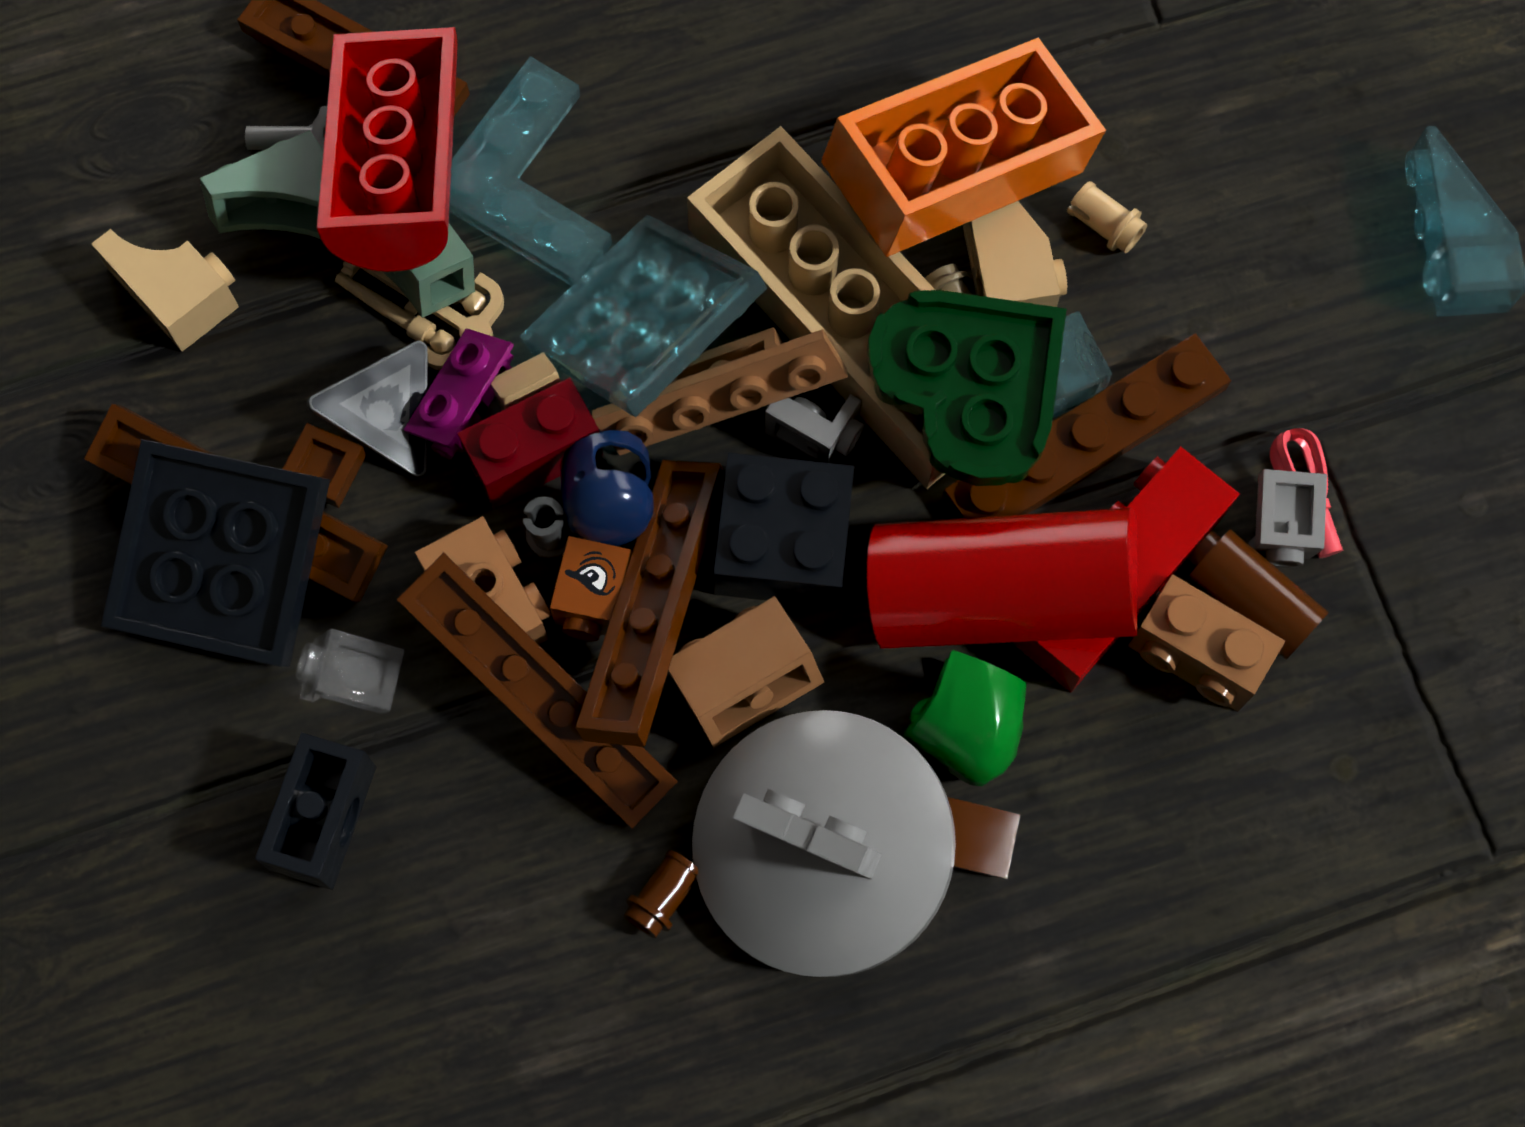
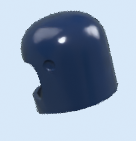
[560,430,654,546]

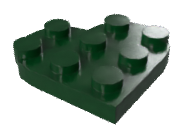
[867,290,1067,486]

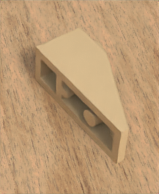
[963,201,1067,307]

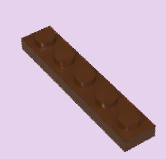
[942,333,1232,519]
[84,403,388,602]
[575,460,725,747]
[397,552,678,829]

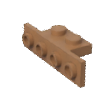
[592,327,848,456]

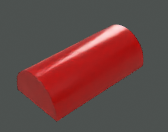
[317,27,458,272]
[867,508,1137,649]

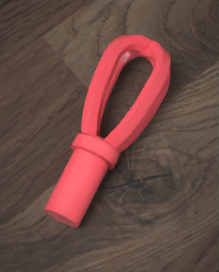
[1270,428,1343,559]

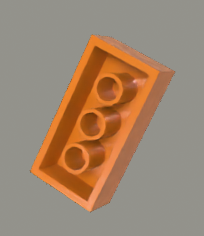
[821,37,1106,257]

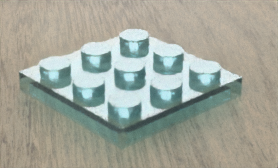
[520,214,767,417]

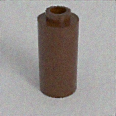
[1187,529,1329,660]

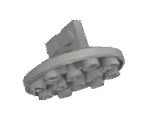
[692,710,956,977]

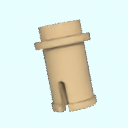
[1067,181,1147,253]

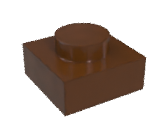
[283,423,367,508]

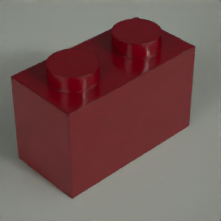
[457,377,604,510]

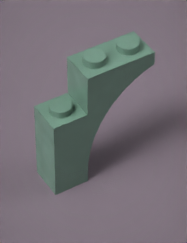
[200,130,475,318]

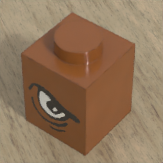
[550,536,631,642]

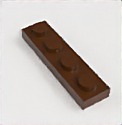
[237,0,470,116]

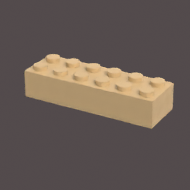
[687,126,945,489]

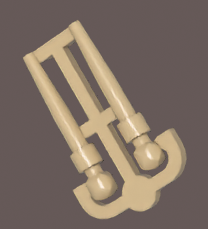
[335,261,504,371]

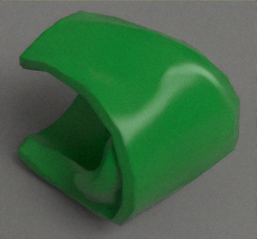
[904,650,1027,786]

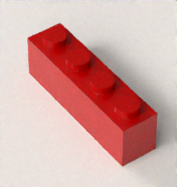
[1013,446,1240,693]

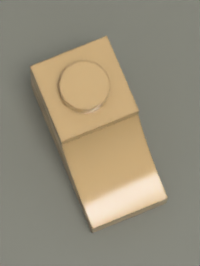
[91,229,239,352]

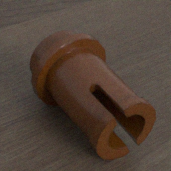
[624,850,699,938]

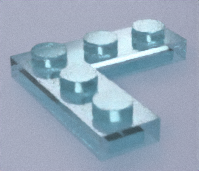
[449,56,612,290]

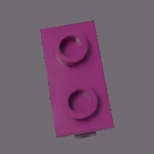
[404,328,514,460]

